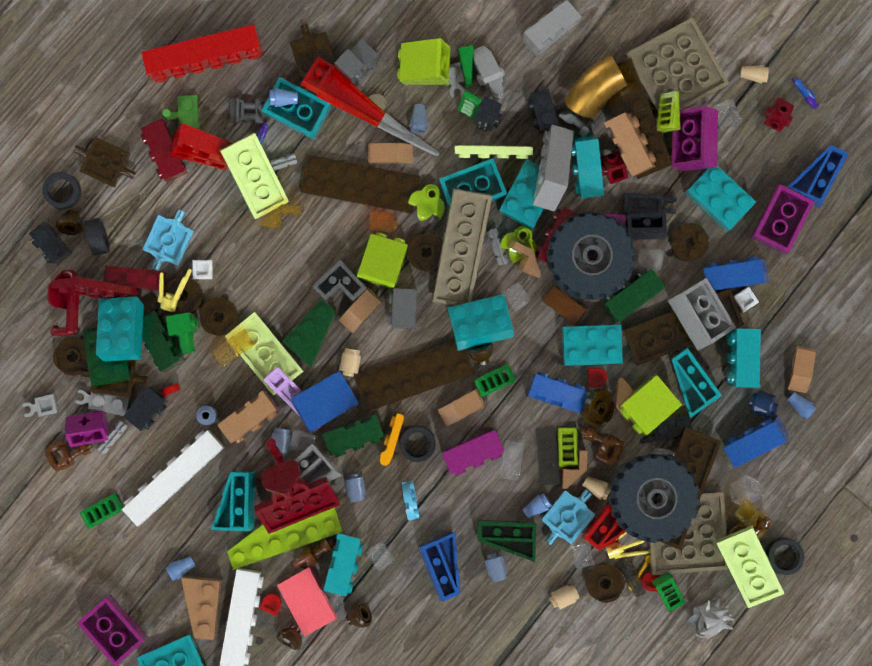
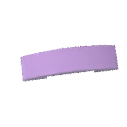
[263,366,321,432]

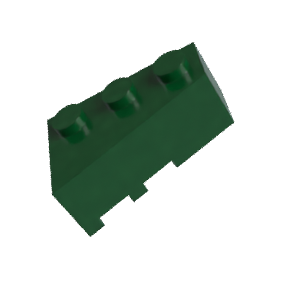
[282,299,337,368]
[142,310,186,372]
[322,414,385,458]
[477,520,537,562]

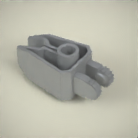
[473,46,505,99]

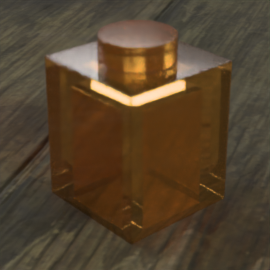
[369,211,398,234]

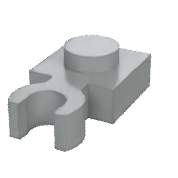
[445,63,464,98]
[22,394,59,417]

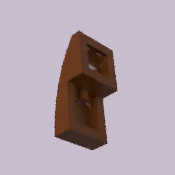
[543,286,587,326]

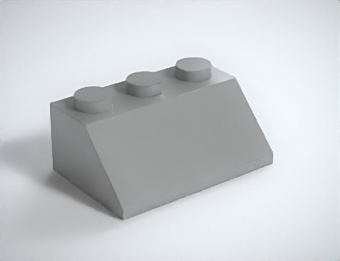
[668,278,736,350]

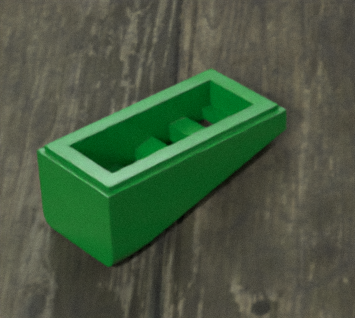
[458,45,474,89]
[458,91,482,119]
[474,364,516,397]
[79,493,124,529]
[652,572,685,612]

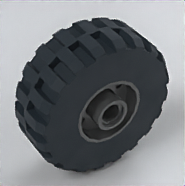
[547,212,636,300]
[608,454,700,543]

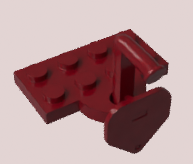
[47,270,137,336]
[254,438,340,534]

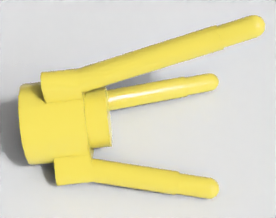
[157,269,192,312]
[606,532,650,560]

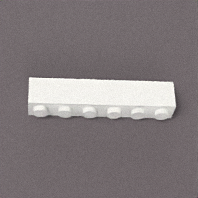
[122,430,225,527]
[220,568,264,666]

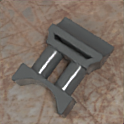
[229,98,263,124]
[559,108,596,137]

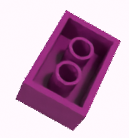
[672,106,718,172]
[750,184,815,255]
[442,429,505,476]
[77,594,148,666]

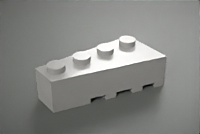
[533,125,574,211]

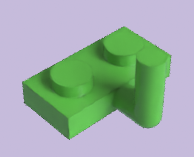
[163,95,199,129]

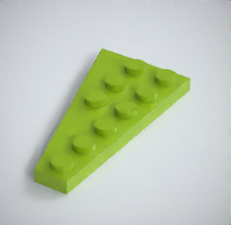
[227,507,343,570]

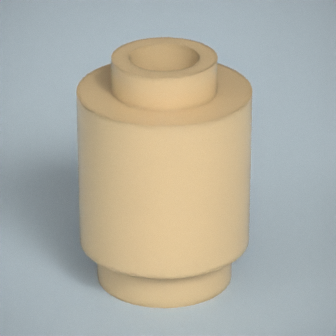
[339,348,361,377]
[549,584,579,610]

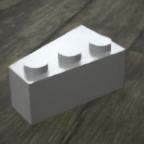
[522,0,582,57]
[294,444,342,484]

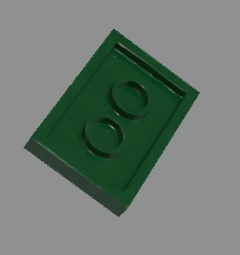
[82,328,130,386]

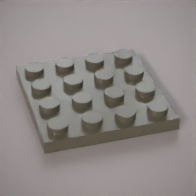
[625,17,729,116]
[649,492,729,575]

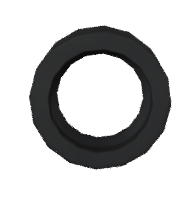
[42,172,81,209]
[84,218,110,256]
[399,426,436,462]
[766,537,805,575]

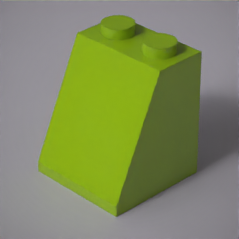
[397,38,450,85]
[357,232,408,289]
[619,375,682,435]

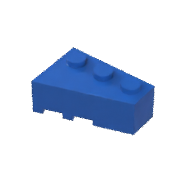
[787,145,849,208]
[704,256,769,291]
[527,372,588,414]
[723,415,789,468]
[417,532,460,602]

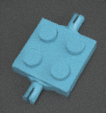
[142,209,194,271]
[541,489,595,545]

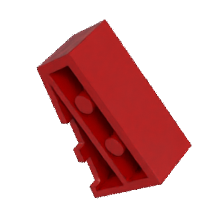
[170,123,233,171]
[581,501,626,551]

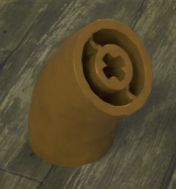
[565,53,627,117]

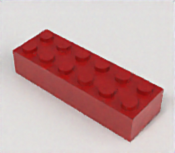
[141,24,264,83]

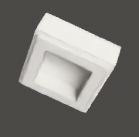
[193,260,213,280]
[733,286,759,313]

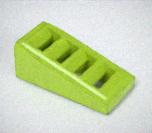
[657,91,680,132]
[558,427,578,468]

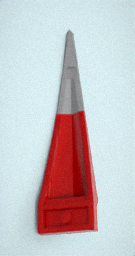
[301,57,439,157]

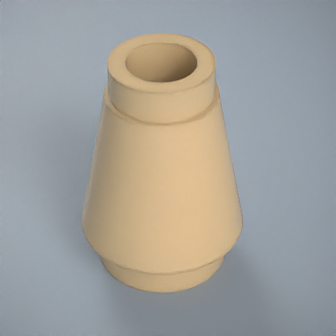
[740,65,769,84]
[583,476,611,501]

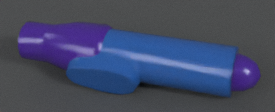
[793,77,819,109]
[255,123,268,146]

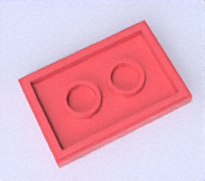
[277,567,338,637]

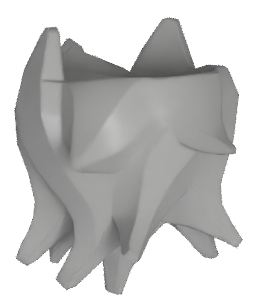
[687,597,734,639]

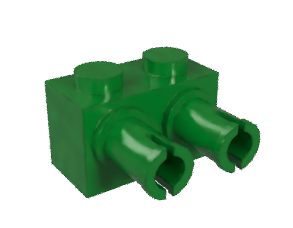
[166,313,200,354]

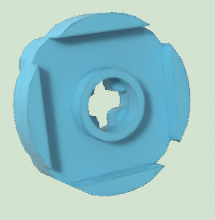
[402,481,420,520]

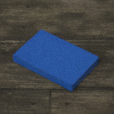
[290,371,359,433]

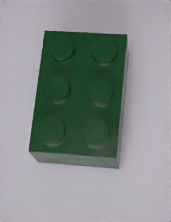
[601,269,666,324]

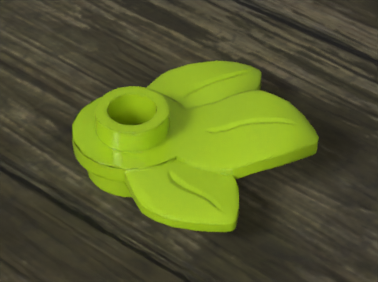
[408,184,445,221]
[500,226,537,263]

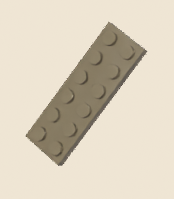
[432,188,492,306]

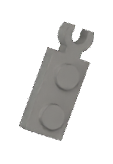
[76,390,131,416]

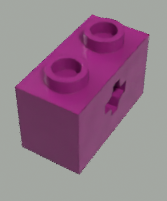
[65,411,109,447]

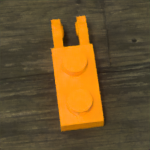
[379,413,405,466]

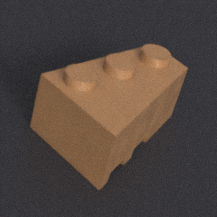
[604,113,656,176]
[218,391,279,444]
[181,575,223,640]

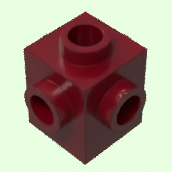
[763,97,795,132]
[600,151,628,185]

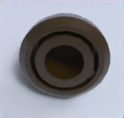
[56,210,83,235]
[467,343,494,365]
[346,601,372,628]
[276,625,302,650]

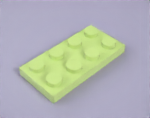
[220,133,289,219]
[455,145,533,159]
[225,312,304,396]
[716,526,784,608]

